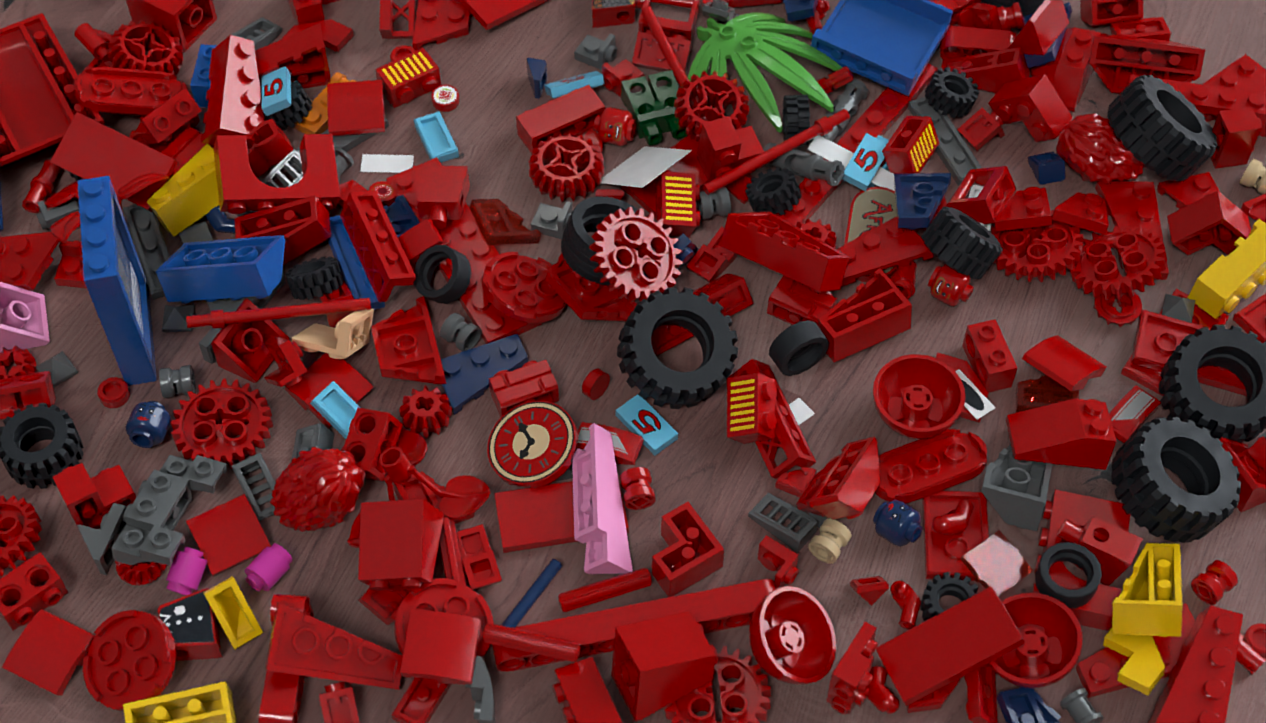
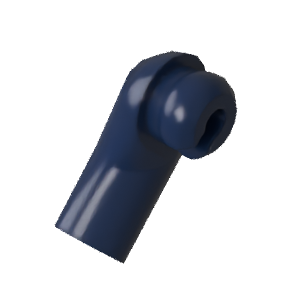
[206,205,235,234]

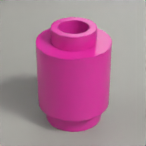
[245,543,293,591]
[166,547,208,596]

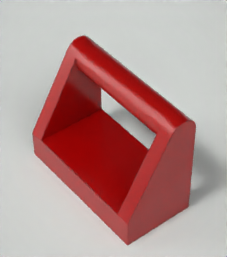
[638,0,700,44]
[946,166,1016,224]

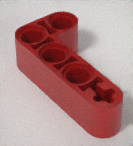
[259,594,314,723]

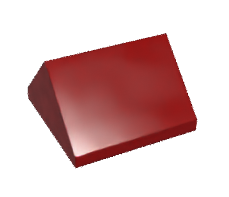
[1008,0,1069,55]
[211,298,289,383]
[1219,437,1266,513]

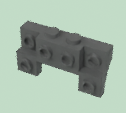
[111,455,227,566]

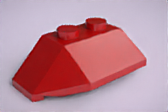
[1031,27,1108,112]
[1089,35,1206,93]
[796,436,880,520]

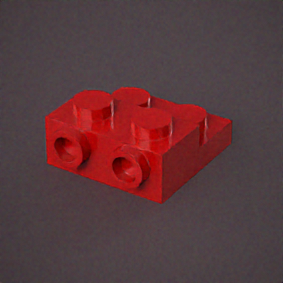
[826,622,878,715]

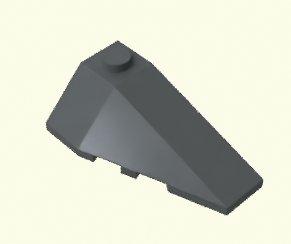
[981,444,1053,531]

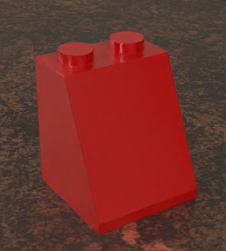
[126,0,217,53]
[358,499,444,591]
[611,611,718,721]

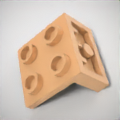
[291,308,374,359]

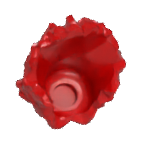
[1056,113,1145,184]
[270,447,366,532]

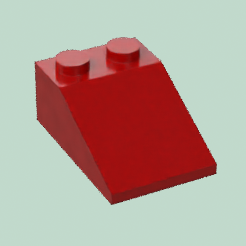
[1006,398,1117,470]

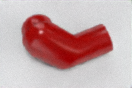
[932,500,974,535]
[890,580,921,629]

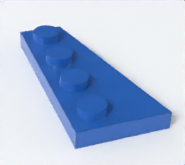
[327,215,385,310]

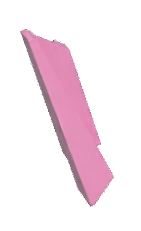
[572,423,633,574]

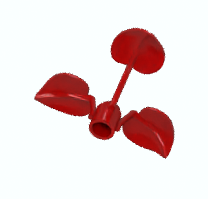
[44,173,169,243]
[347,428,491,548]

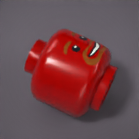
[594,107,637,146]
[928,264,974,307]

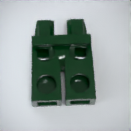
[621,70,687,146]

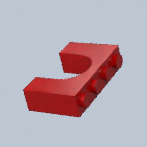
[213,134,341,214]
[1031,490,1130,631]

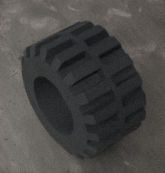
[922,207,1002,279]
[0,403,83,489]

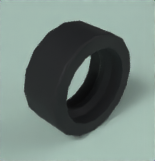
[414,245,471,304]
[769,320,829,376]
[1035,543,1102,608]

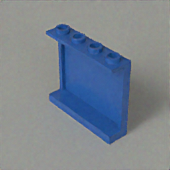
[811,0,953,96]

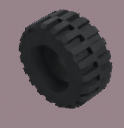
[1107,75,1217,182]
[617,287,738,409]
[1159,324,1266,443]
[1111,417,1241,543]

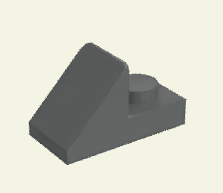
[77,503,126,575]

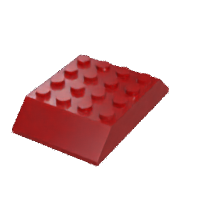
[0,13,104,166]

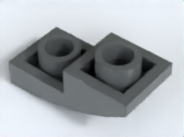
[702,0,740,24]
[466,656,495,723]

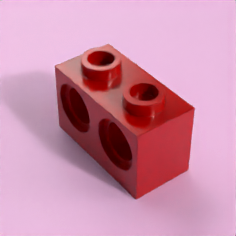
[962,319,1018,393]
[0,371,56,419]
[340,407,403,481]
[0,552,69,631]

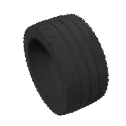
[561,196,652,286]

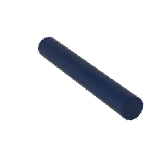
[501,559,562,628]

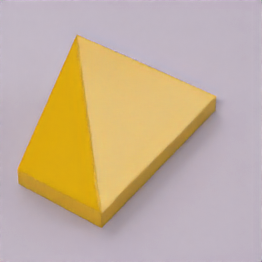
[203,576,263,650]

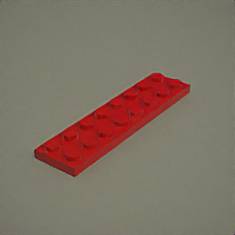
[386,157,542,344]

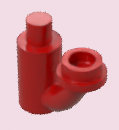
[74,23,112,62]

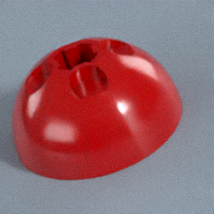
[873,354,965,439]
[749,586,836,685]
[989,593,1083,688]

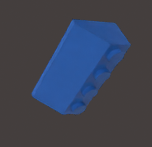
[155,235,285,304]

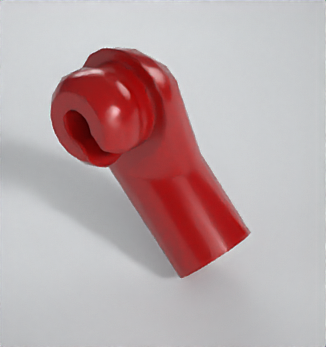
[805,0,830,34]
[867,666,899,714]

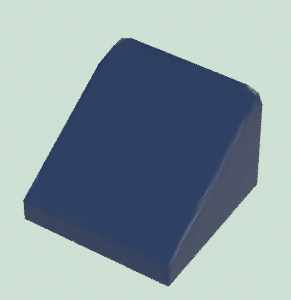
[526,57,548,99]
[1028,152,1065,185]

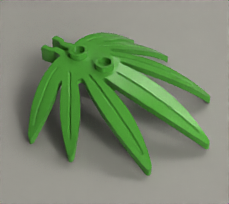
[688,13,842,133]

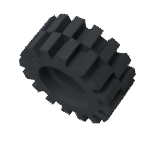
[925,68,979,118]
[261,80,312,131]
[782,95,810,145]
[745,167,801,215]
[285,256,344,300]
[920,572,978,621]

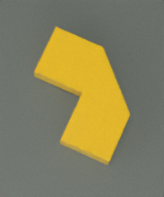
[1103,628,1165,696]

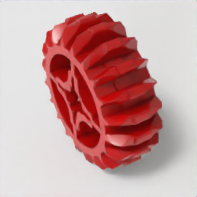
[108,19,184,79]
[674,69,750,141]
[529,132,604,202]

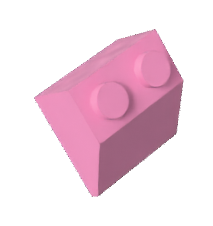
[0,282,50,353]

